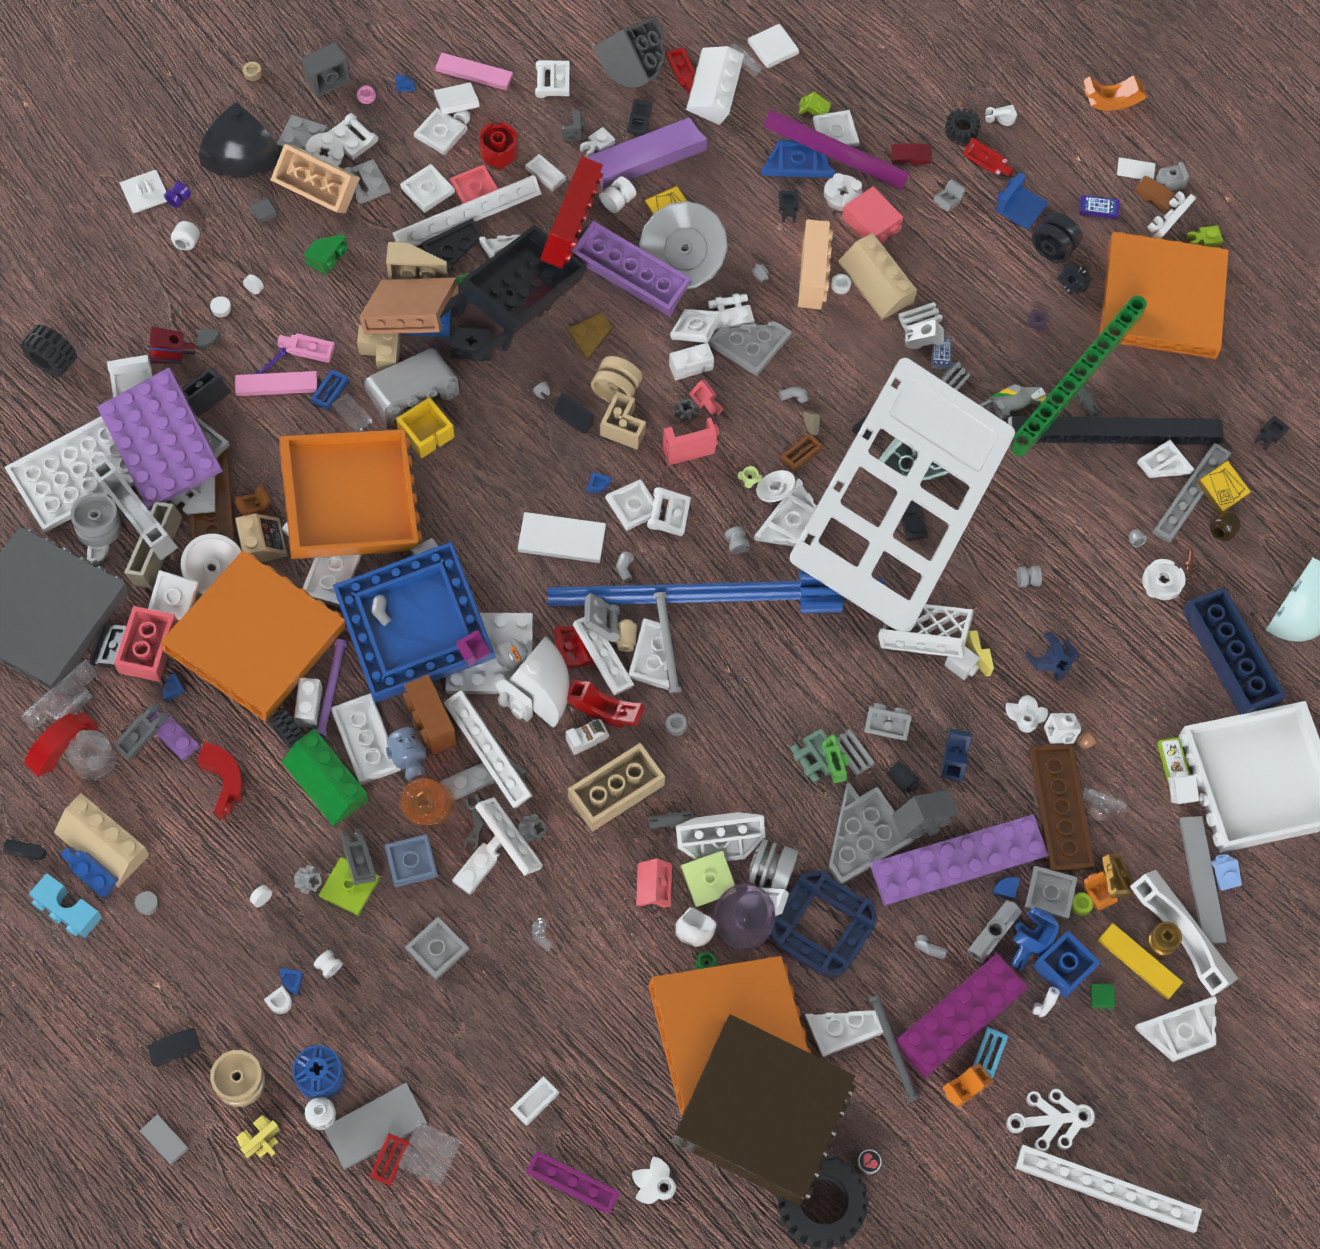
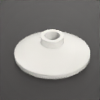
[756,470,796,502]

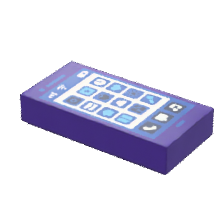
[1079,195,1120,219]

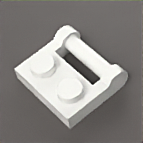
[535,60,569,98]
[328,113,378,160]
[647,488,691,536]
[496,679,533,722]

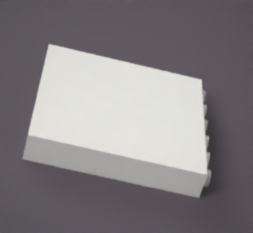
[1179,701,1320,853]

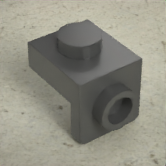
[562,109,584,141]

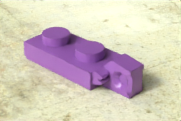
[149,712,200,761]

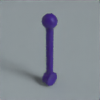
[254,349,287,374]

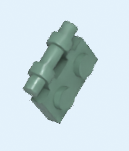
[790,729,833,783]

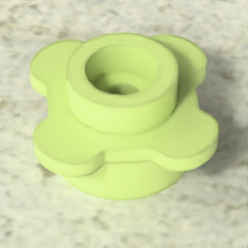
[738,466,762,488]

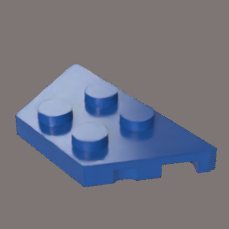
[761,140,835,178]

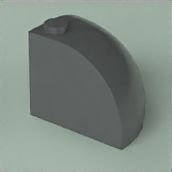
[593,16,665,88]

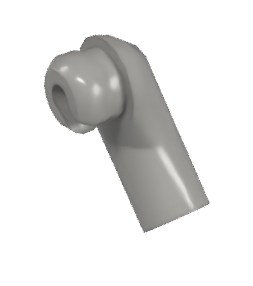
[914,935,947,959]

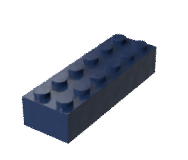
[1182,587,1286,715]

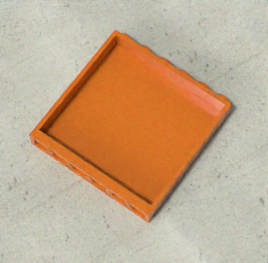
[1099,232,1229,359]
[279,429,422,559]
[161,550,345,722]
[648,956,812,1115]

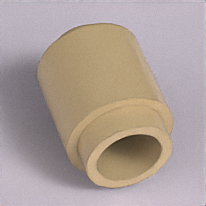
[615,619,637,652]

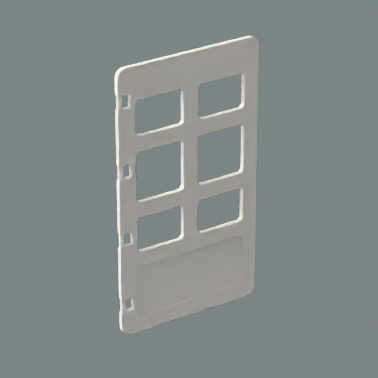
[790,358,1015,632]

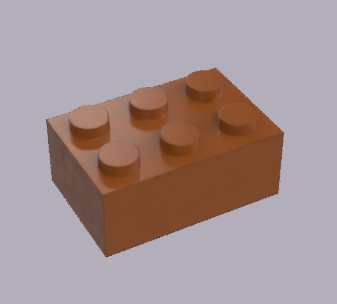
[403,675,457,755]

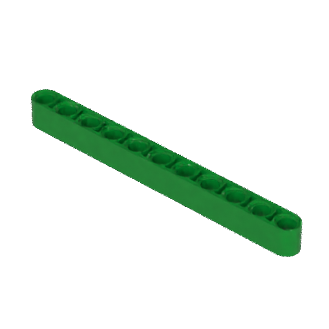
[1011,296,1147,457]

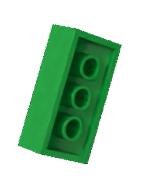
[281,729,369,827]

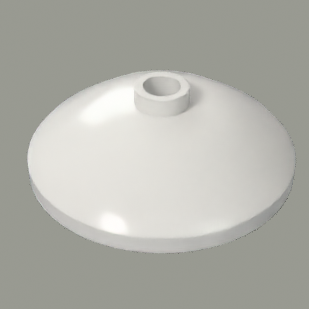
[181,534,241,595]

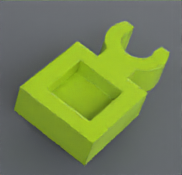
[1186,225,1223,247]

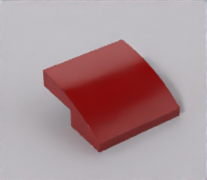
[554,626,595,668]

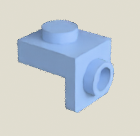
[1211,854,1242,891]

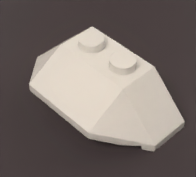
[676,812,765,861]

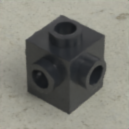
[1057,263,1093,294]

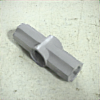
[967,900,1022,963]

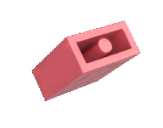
[842,187,903,244]

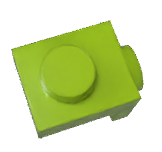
[798,91,831,116]

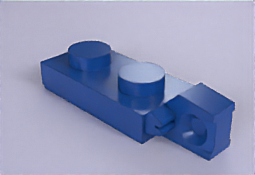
[61,847,118,898]

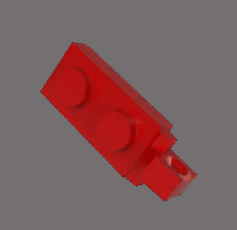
[665,47,696,95]
[962,138,1015,176]

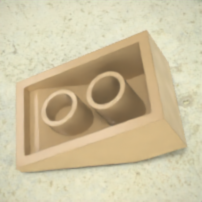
[386,241,448,280]

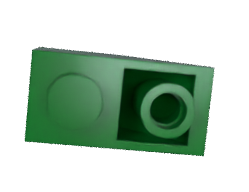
[304,234,348,275]

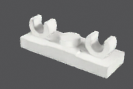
[1148,191,1196,238]

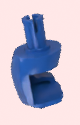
[1010,907,1060,971]

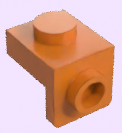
[1084,871,1118,911]

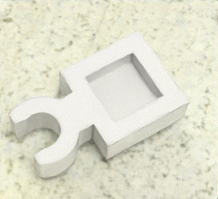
[580,127,615,157]

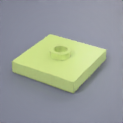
[681,851,737,908]

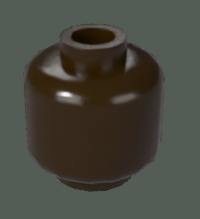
[1209,511,1241,541]

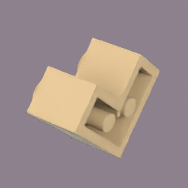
[357,325,401,372]
[600,391,646,450]

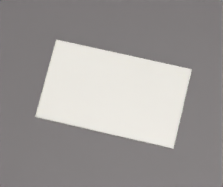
[1117,157,1155,179]

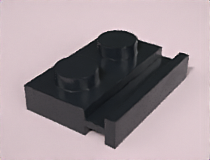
[88,624,126,668]

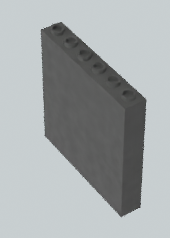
[0,527,129,693]

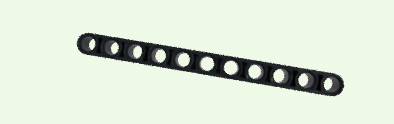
[1005,416,1224,445]

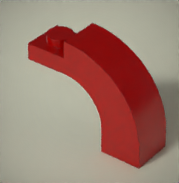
[567,680,645,728]
[24,712,98,777]
[197,742,244,820]

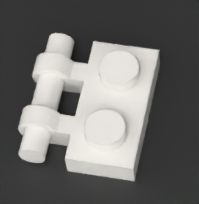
[708,293,755,332]

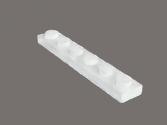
[444,690,533,809]

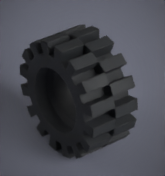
[945,108,981,145]
[268,708,304,749]

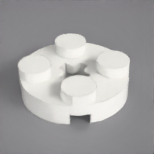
[305,132,344,167]
[824,173,863,211]
[1142,559,1185,600]

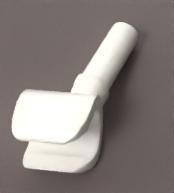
[985,107,1011,123]

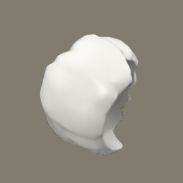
[675,908,717,947]

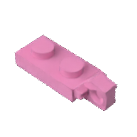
[278,333,335,363]

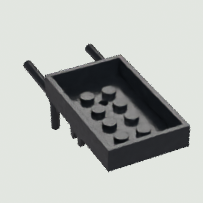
[440,225,587,361]

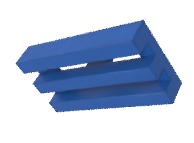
[310,369,349,412]

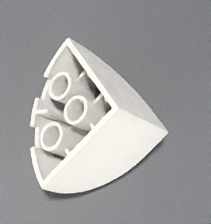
[508,636,570,728]

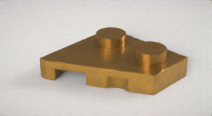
[568,312,612,361]
[1102,854,1136,898]

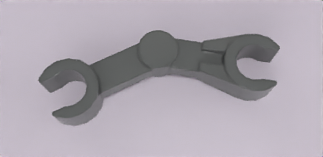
[464,796,484,853]

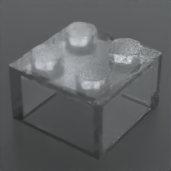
[398,1121,461,1187]

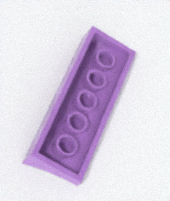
[587,117,707,190]
[572,221,691,317]

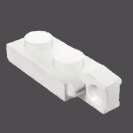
[452,836,502,895]

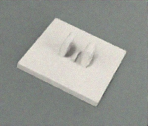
[119,170,167,214]

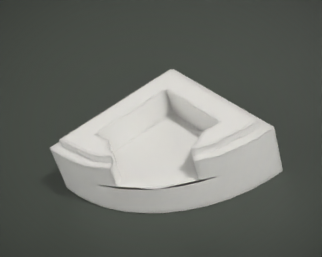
[87,544,110,566]

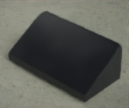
[554,392,594,434]

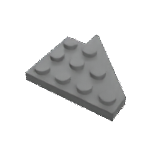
[828,783,914,885]

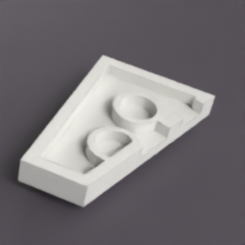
[804,1010,884,1058]

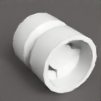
[600,177,636,213]

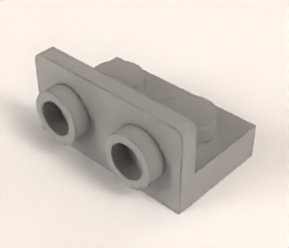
[864,703,912,741]

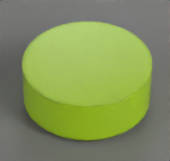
[1071,892,1094,916]

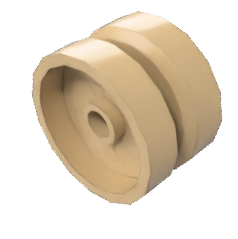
[591,356,642,403]
[210,1050,266,1107]

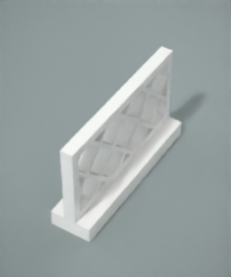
[878,604,974,658]

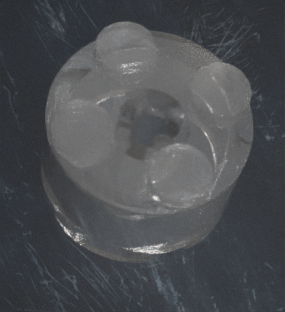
[67,730,116,780]

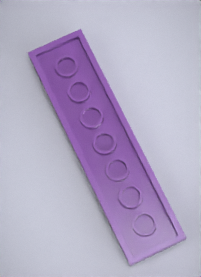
[870,814,1048,906]

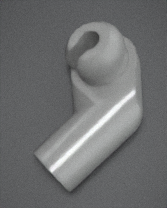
[778,387,809,403]
[616,552,634,583]
[372,595,392,626]

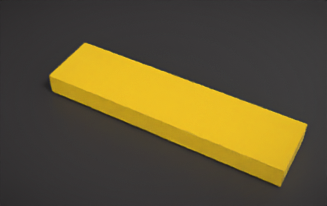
[1098,923,1183,1000]

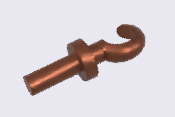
[1184,550,1195,581]

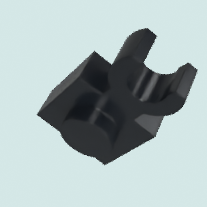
[778,191,799,223]
[1254,416,1290,450]

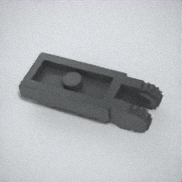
[113,702,169,761]
[341,829,376,885]

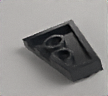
[421,218,482,271]

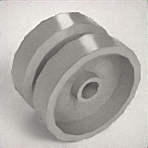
[70,493,122,547]

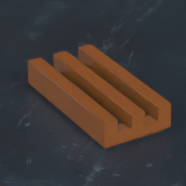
[780,433,823,473]

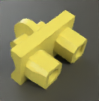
[236,1115,280,1158]

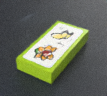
[1157,738,1189,783]

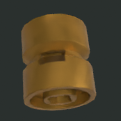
[1146,921,1182,958]

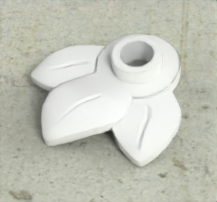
[1005,695,1048,733]
[632,1157,676,1204]

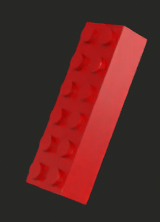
[540,156,604,268]

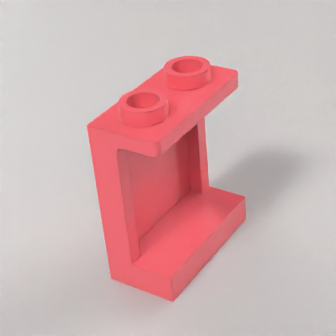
[663,417,719,466]

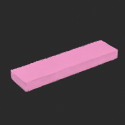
[435,53,513,91]
[235,371,317,396]

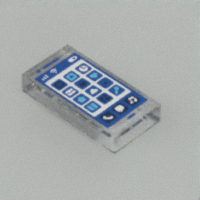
[931,335,952,373]

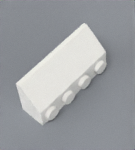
[686,46,744,125]

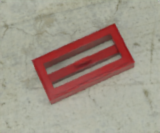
[369,1133,410,1186]

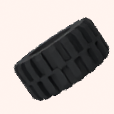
[777,1155,869,1249]

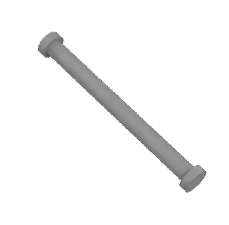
[653,592,682,694]

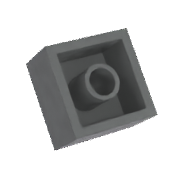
[302,42,350,98]
[891,790,958,840]

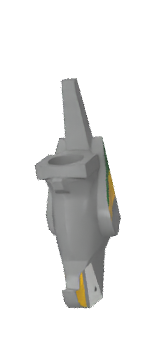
[980,384,1046,420]

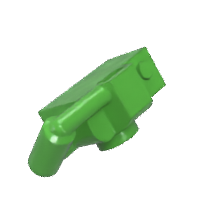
[822,734,849,783]

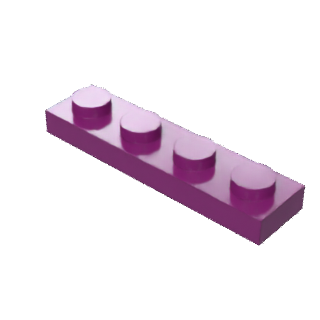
[526,1151,620,1215]

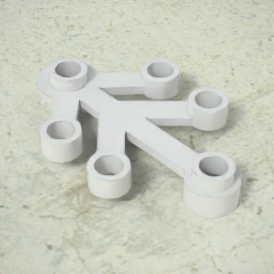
[1006,1089,1095,1152]

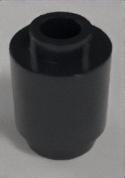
[888,761,920,793]

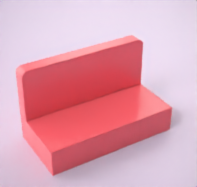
[636,858,672,908]

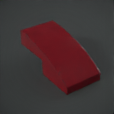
[891,143,932,166]

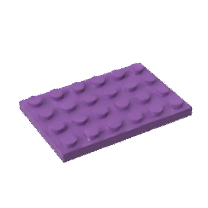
[97,368,223,511]

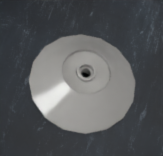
[639,201,728,289]

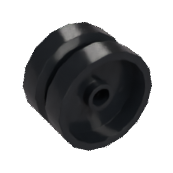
[1031,213,1083,263]

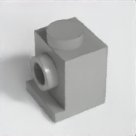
[1156,162,1189,191]

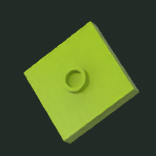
[319,857,380,916]

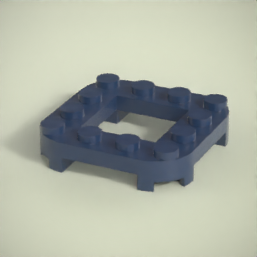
[770,870,877,979]

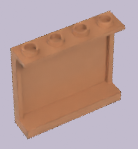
[359,278,459,334]

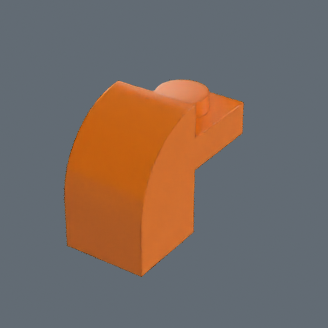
[942,1063,993,1107]

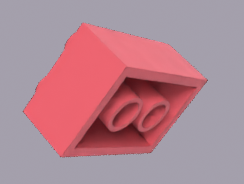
[114,606,177,682]

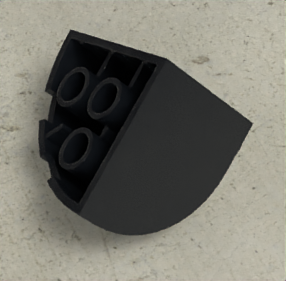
[199,102,280,178]

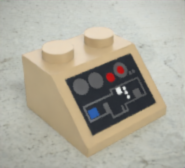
[235,514,288,562]

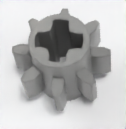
[294,865,322,894]

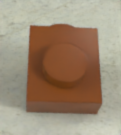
[234,486,271,516]

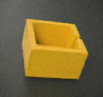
[396,397,454,459]

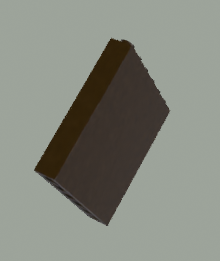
[671,1014,856,1206]

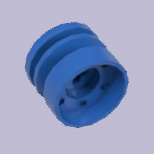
[293,1045,345,1100]

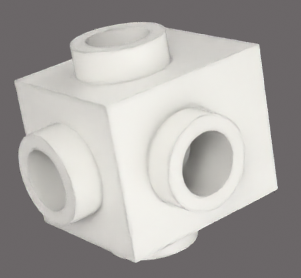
[1044,713,1081,744]

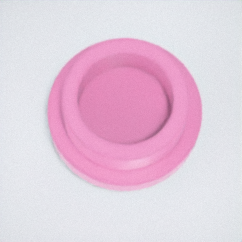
[357,85,376,104]

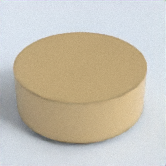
[243,62,262,81]

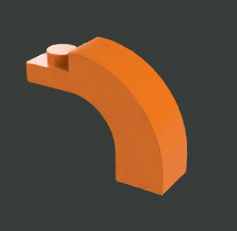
[1084,75,1148,111]

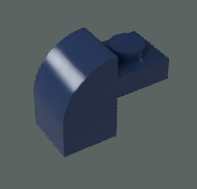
[941,728,972,782]

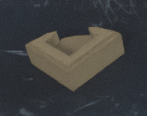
[803,411,820,435]

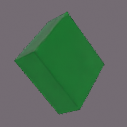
[1090,984,1115,1009]

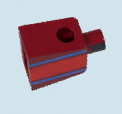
[149,327,196,364]

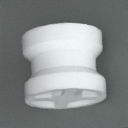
[314,950,343,978]

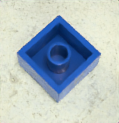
[1033,931,1101,999]

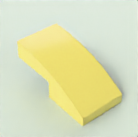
[966,630,994,677]

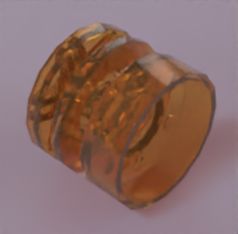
[400,778,455,826]

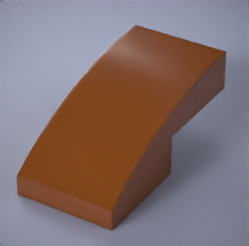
[1134,175,1177,213]

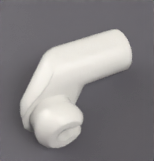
[1032,987,1060,1017]

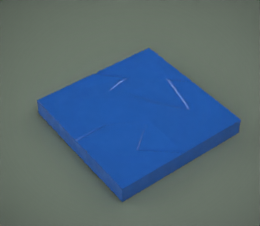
[333,542,496,703]

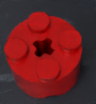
[479,122,518,170]

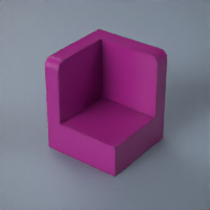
[456,630,490,667]

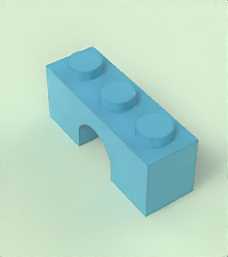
[29,873,102,939]

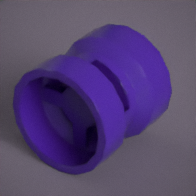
[163,181,191,209]

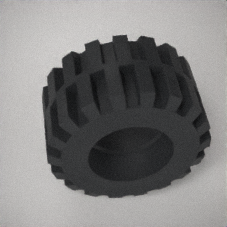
[20,324,77,377]

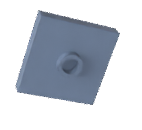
[385,834,438,888]

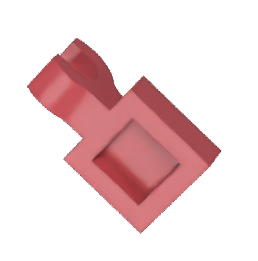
[689,380,724,415]

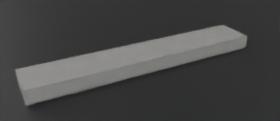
[1152,443,1231,544]
[1179,816,1227,945]

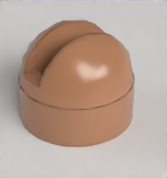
[1077,730,1096,749]

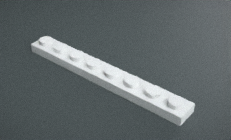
[393,175,541,246]
[1015,1145,1202,1233]

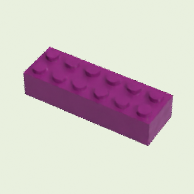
[897,954,1028,1079]

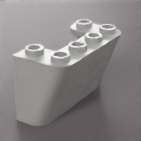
[364,349,459,427]

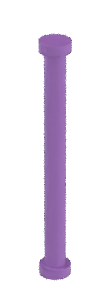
[315,639,348,738]

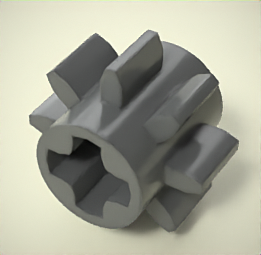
[674,398,699,424]
[519,814,545,842]

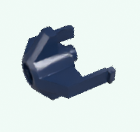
[1025,632,1079,681]

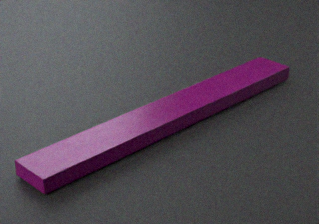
[763,110,910,190]

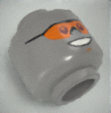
[495,638,528,669]

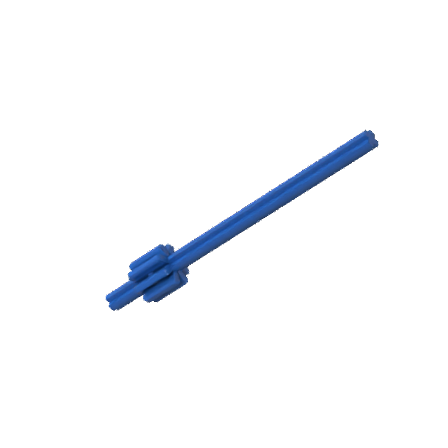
[548,569,884,613]

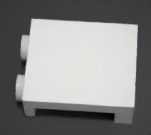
[107,355,153,398]

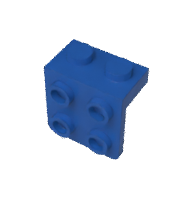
[996,172,1048,229]

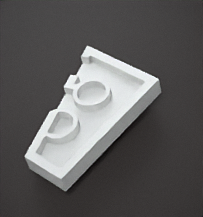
[628,618,669,690]

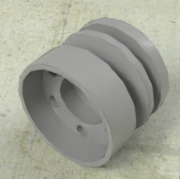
[749,839,799,890]

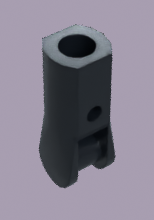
[3,839,47,861]

